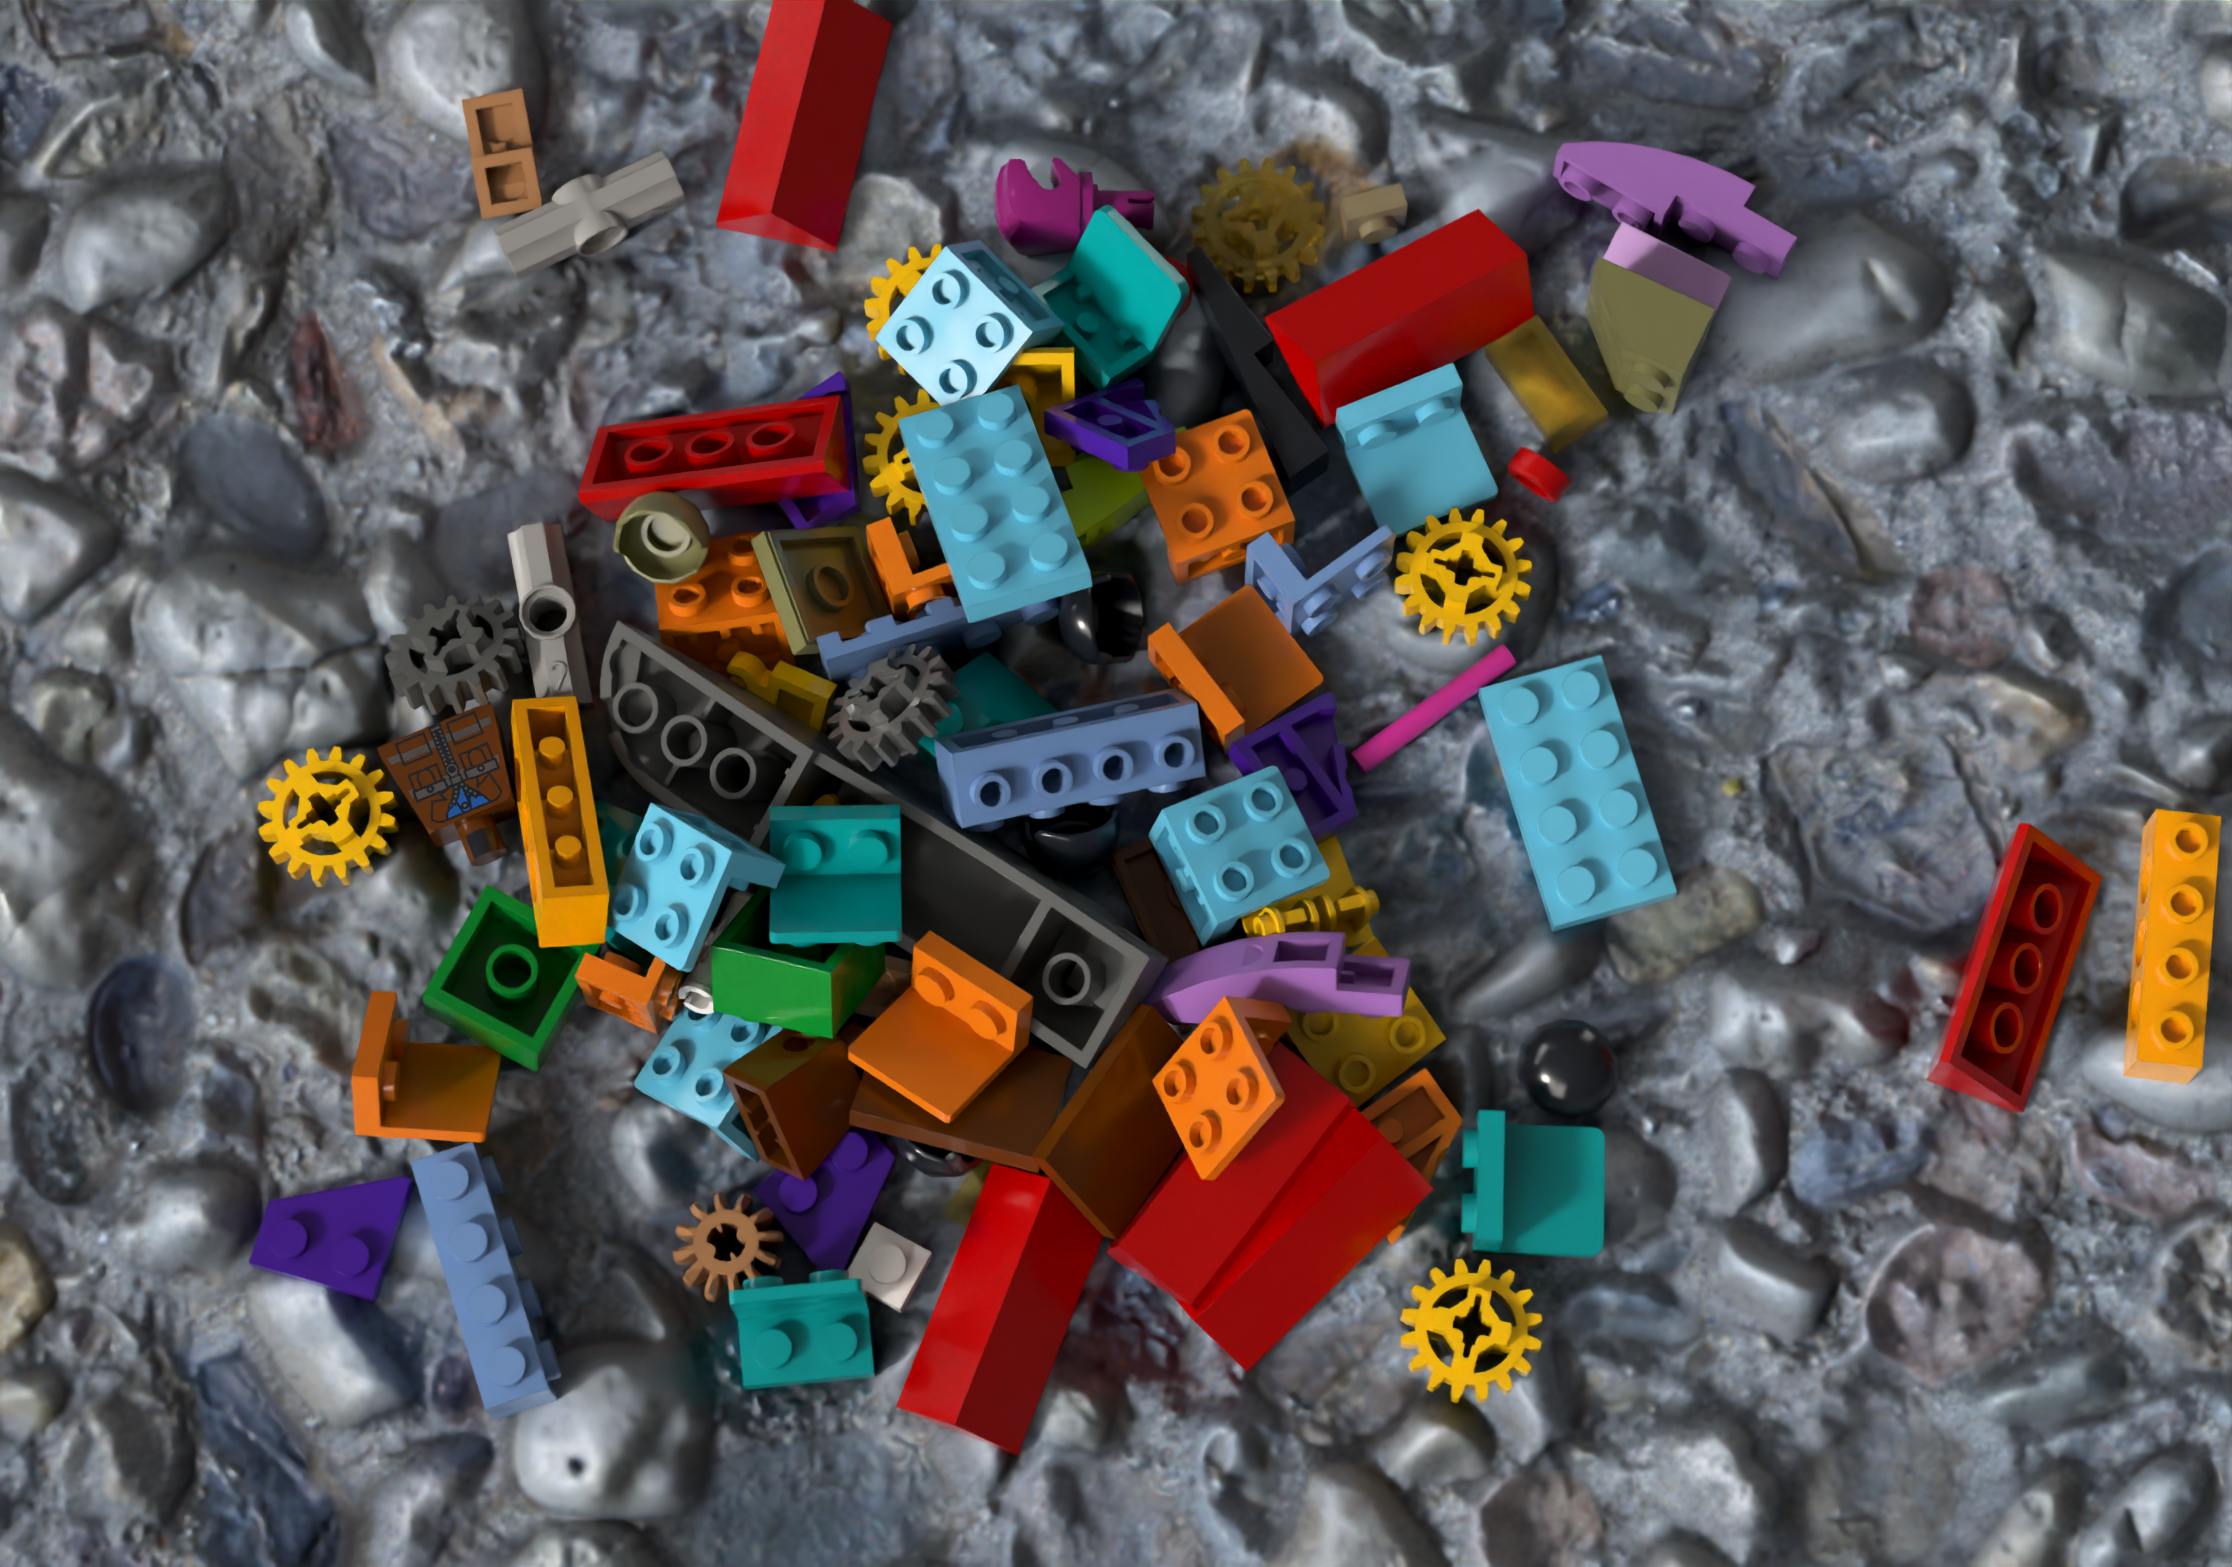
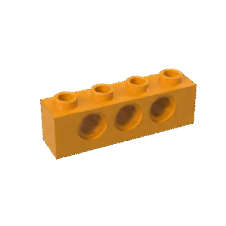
[509,696,609,948]
[2123,809,2221,1084]

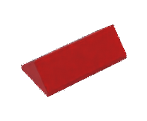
[716,0,893,252]
[1264,209,1534,430]
[578,395,849,523]
[1927,823,2102,1113]
[1105,1041,1356,1311]
[1174,1107,1435,1372]
[896,1163,1104,1455]

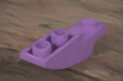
[1553,141,1797,279]
[1145,931,1411,1025]

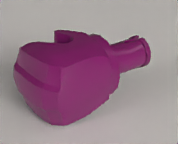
[994,157,1154,255]

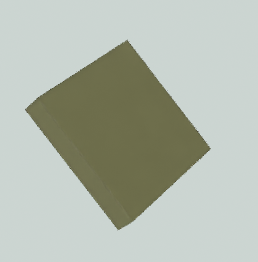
[751,526,890,655]

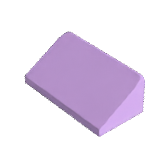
[1590,222,1732,323]

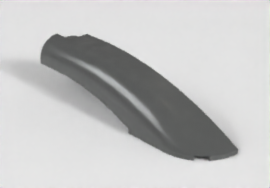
[600,620,1169,1069]

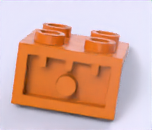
[1138,409,1295,586]
[866,517,959,621]
[655,530,796,678]
[1148,585,1323,756]
[575,927,714,1034]
[848,930,1034,1123]
[351,991,502,1142]
[1152,996,1293,1180]

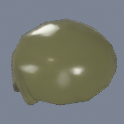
[613,491,710,584]

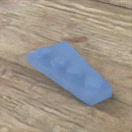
[816,596,1062,695]

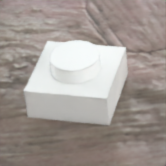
[847,1222,933,1313]

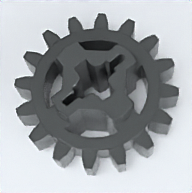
[385,594,526,715]
[827,644,959,771]

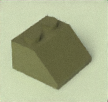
[1585,257,1715,415]

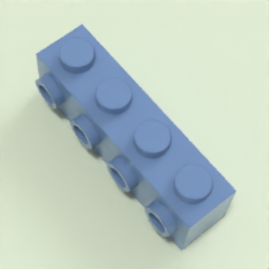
[934,688,1206,832]
[410,1142,562,1421]

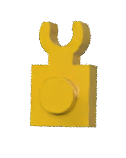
[727,651,838,733]

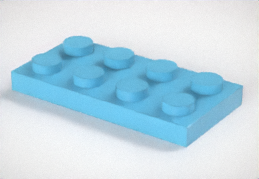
[898,384,1093,623]
[1478,655,1677,932]

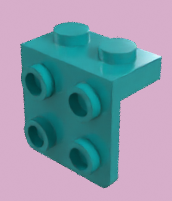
[1030,205,1189,390]
[1461,1110,1605,1258]

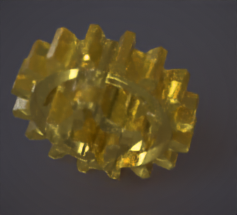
[1191,157,1325,293]

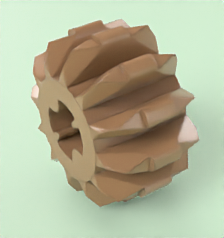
[673,1192,785,1302]

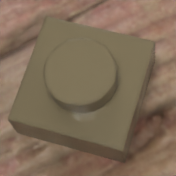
[1339,183,1408,244]

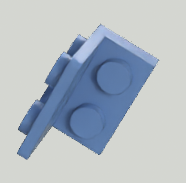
[1244,523,1396,639]

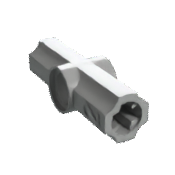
[494,150,686,280]
[507,522,595,716]

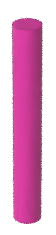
[1350,644,1516,775]

